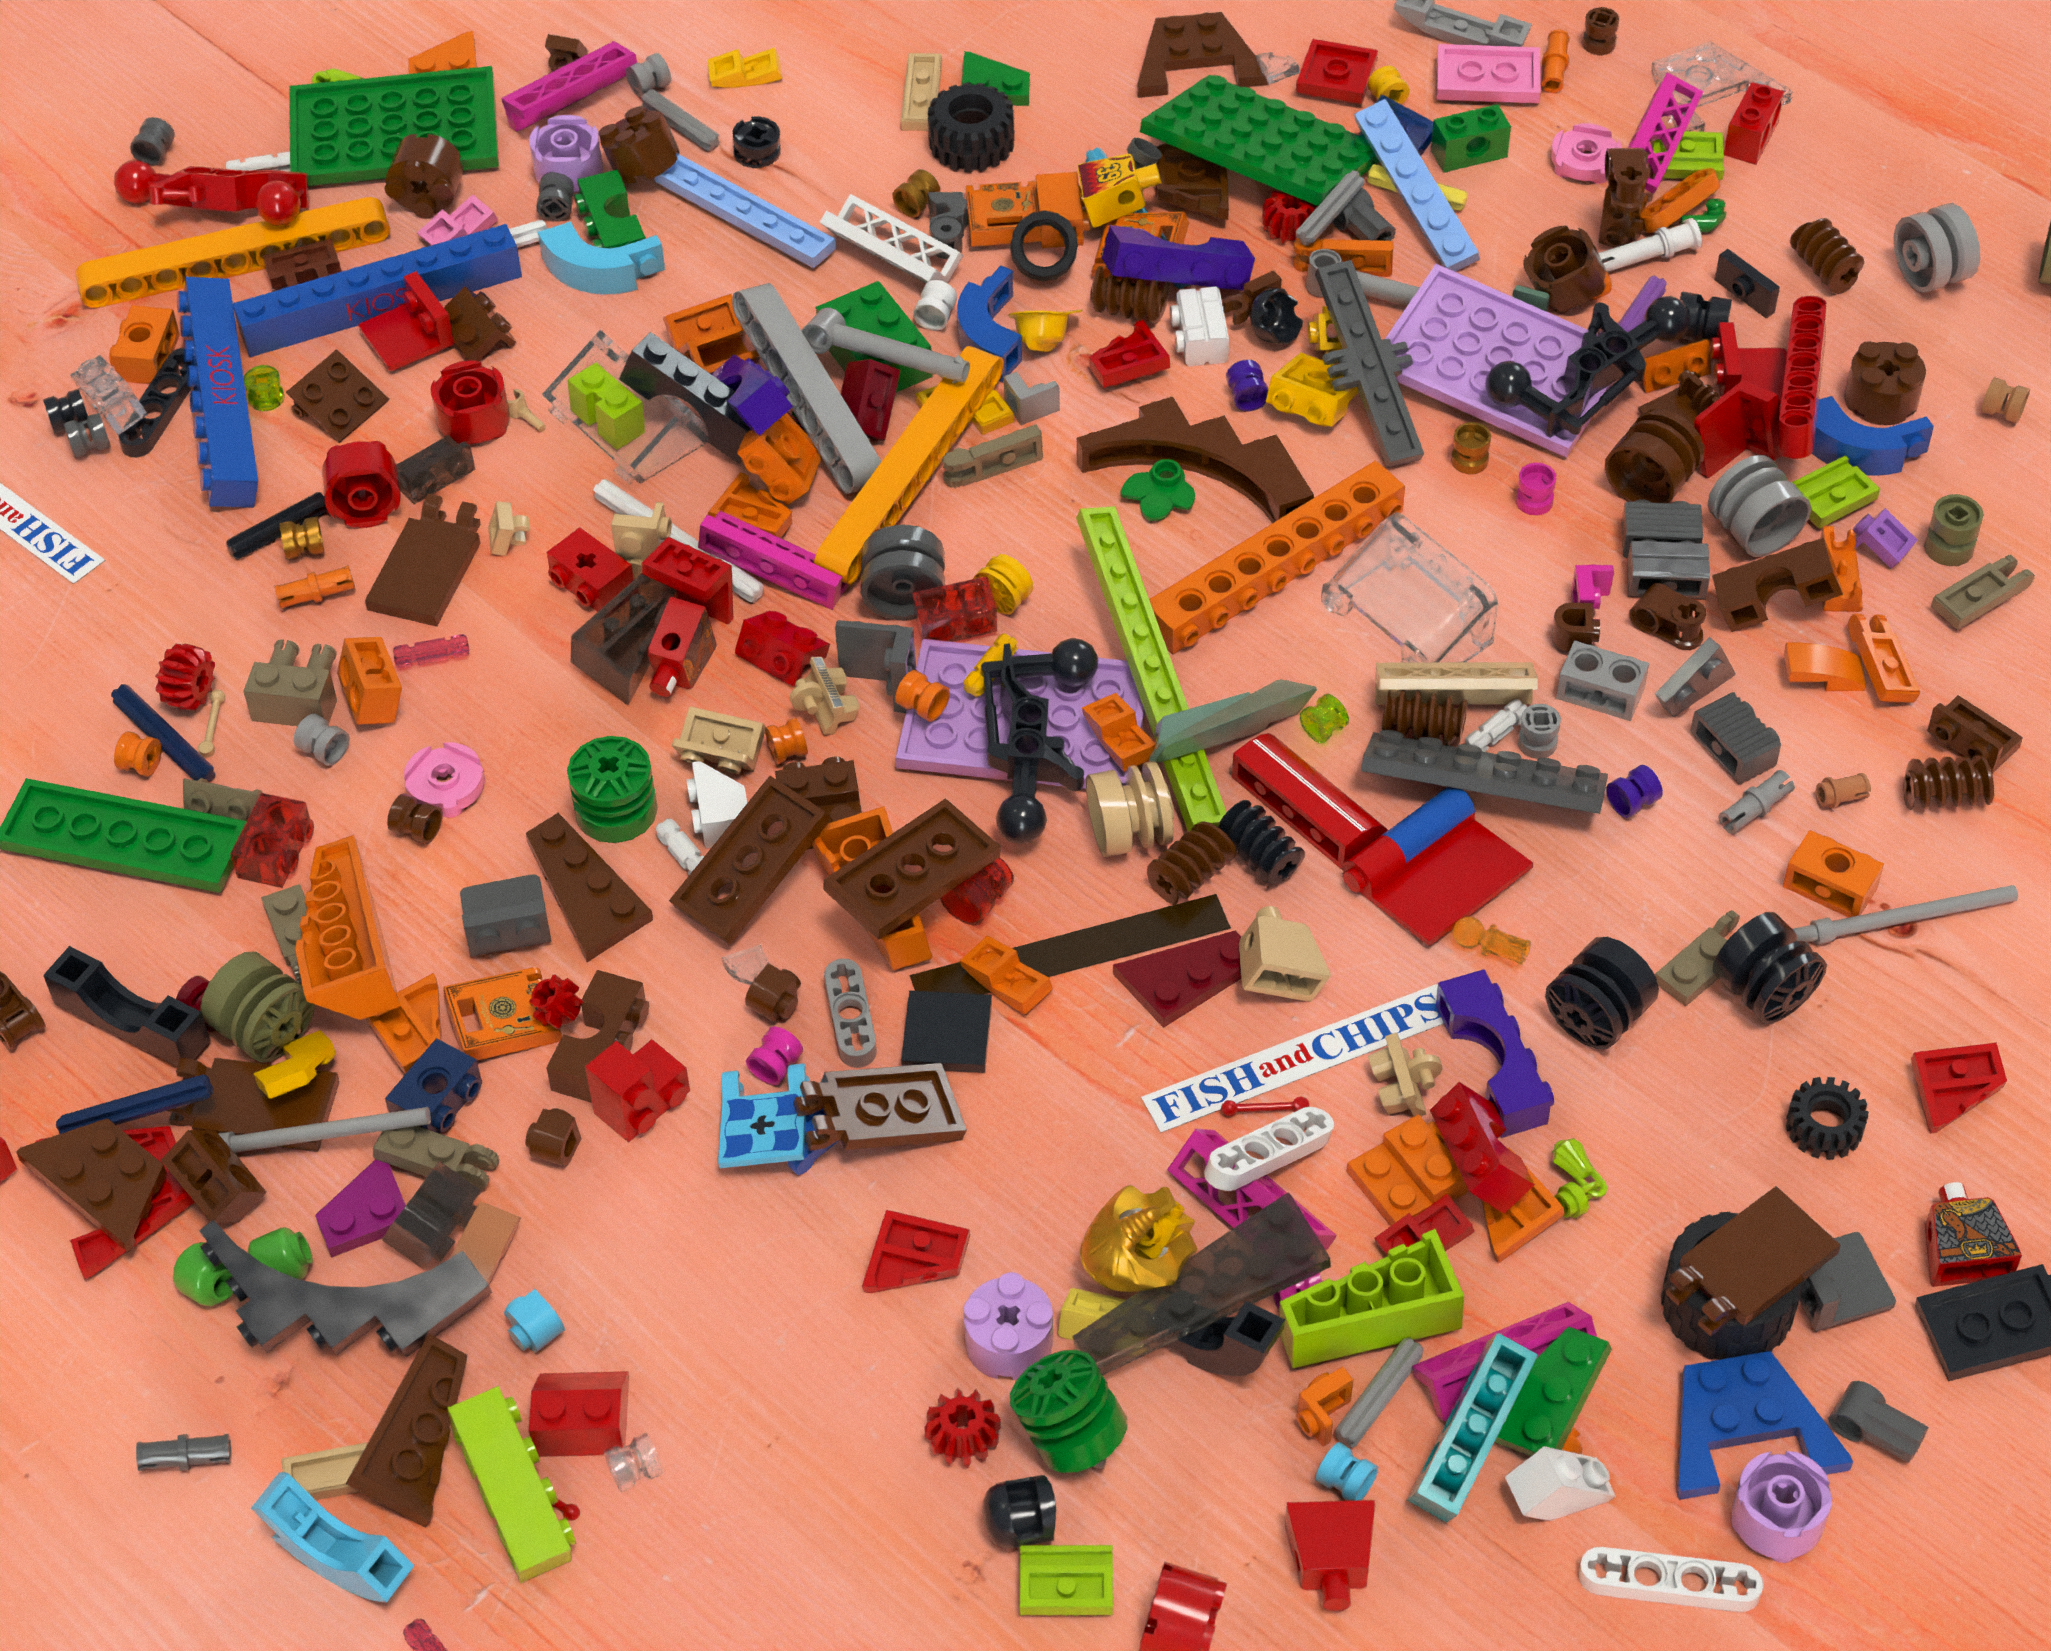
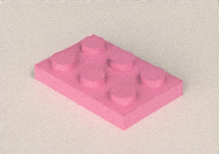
[1437,44,1541,103]

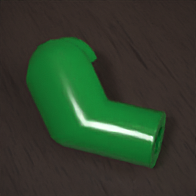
[1680,199,1727,232]

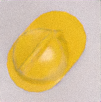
[1008,309,1083,352]

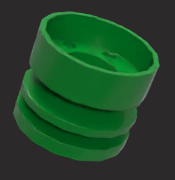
[567,736,658,843]
[1010,1350,1127,1473]

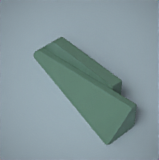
[1149,679,1317,763]

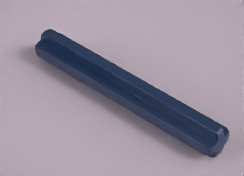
[111,684,216,782]
[56,1075,213,1134]

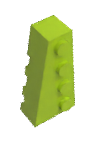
[1280,1229,1464,1368]
[448,1386,576,1583]

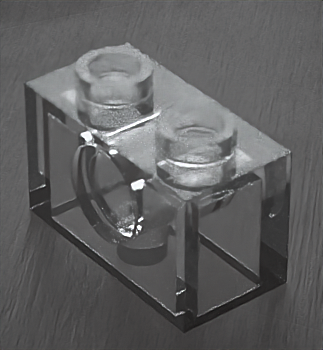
[70,355,148,435]

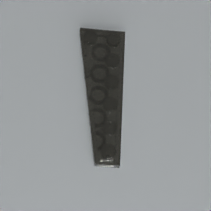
[1072,1193,1331,1375]

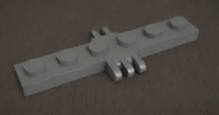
[1315,260,1424,468]

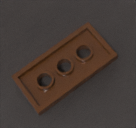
[669,776,831,945]
[823,798,1001,940]

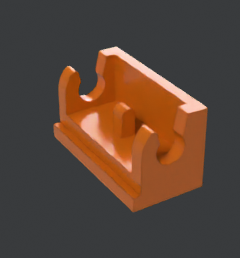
[1820,526,1863,612]

